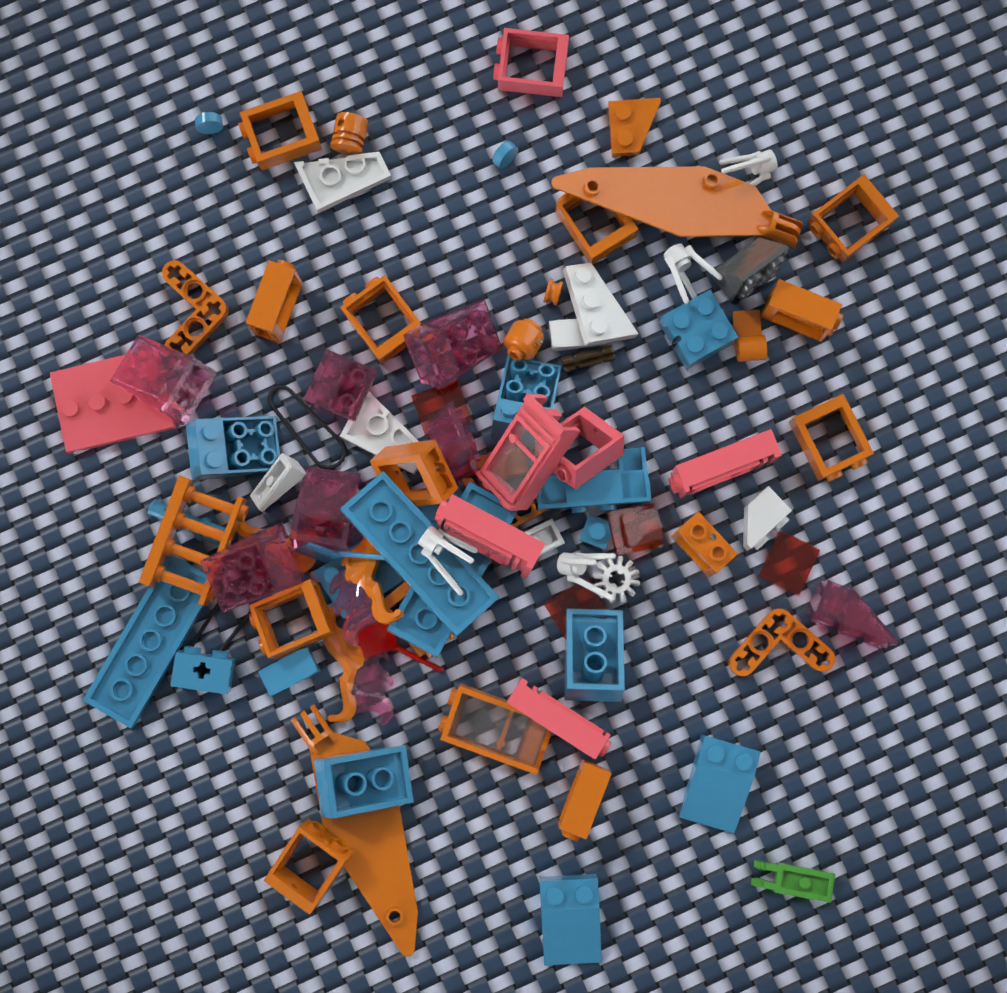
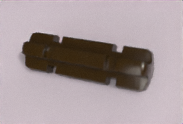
[561,345,615,373]

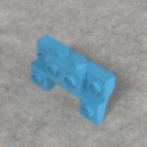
[535,447,651,513]

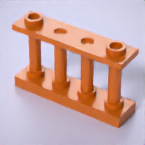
[139,475,249,606]

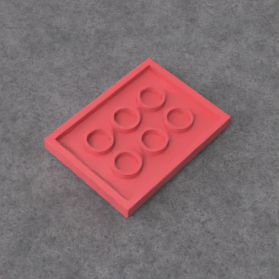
[50,347,177,454]

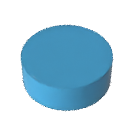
[195,112,223,134]
[492,141,518,169]

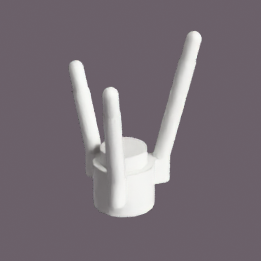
[719,149,778,186]
[664,243,723,304]
[418,525,478,596]
[557,552,616,601]

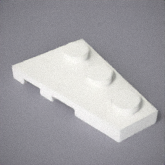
[294,152,392,213]
[563,263,638,346]
[340,387,419,475]

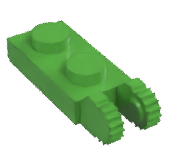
[751,860,835,903]

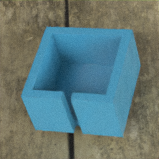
[659,290,738,370]

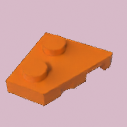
[608,98,661,157]

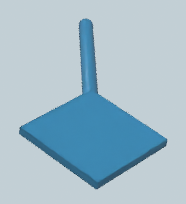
[294,542,385,563]

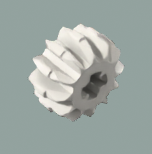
[592,556,640,603]

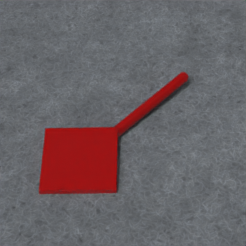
[353,619,444,673]

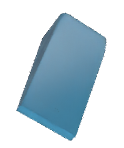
[258,646,321,697]

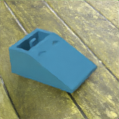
[490,355,561,448]
[186,416,280,480]

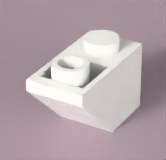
[743,486,792,551]

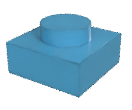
[579,514,615,550]

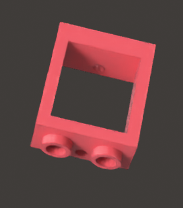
[493,28,569,97]
[536,407,624,489]

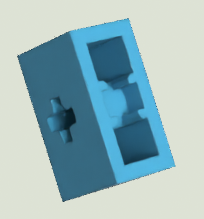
[170,646,236,694]

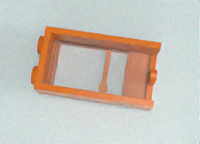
[438,683,552,775]

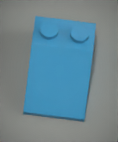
[564,609,625,702]
[679,734,761,833]
[314,745,414,819]
[539,874,602,966]

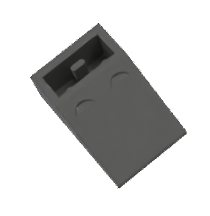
[712,237,789,302]

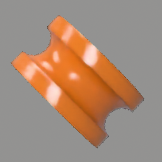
[543,278,563,306]

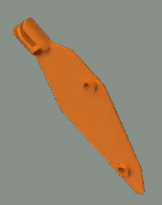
[551,166,803,248]
[290,704,418,957]

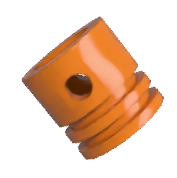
[330,112,369,155]

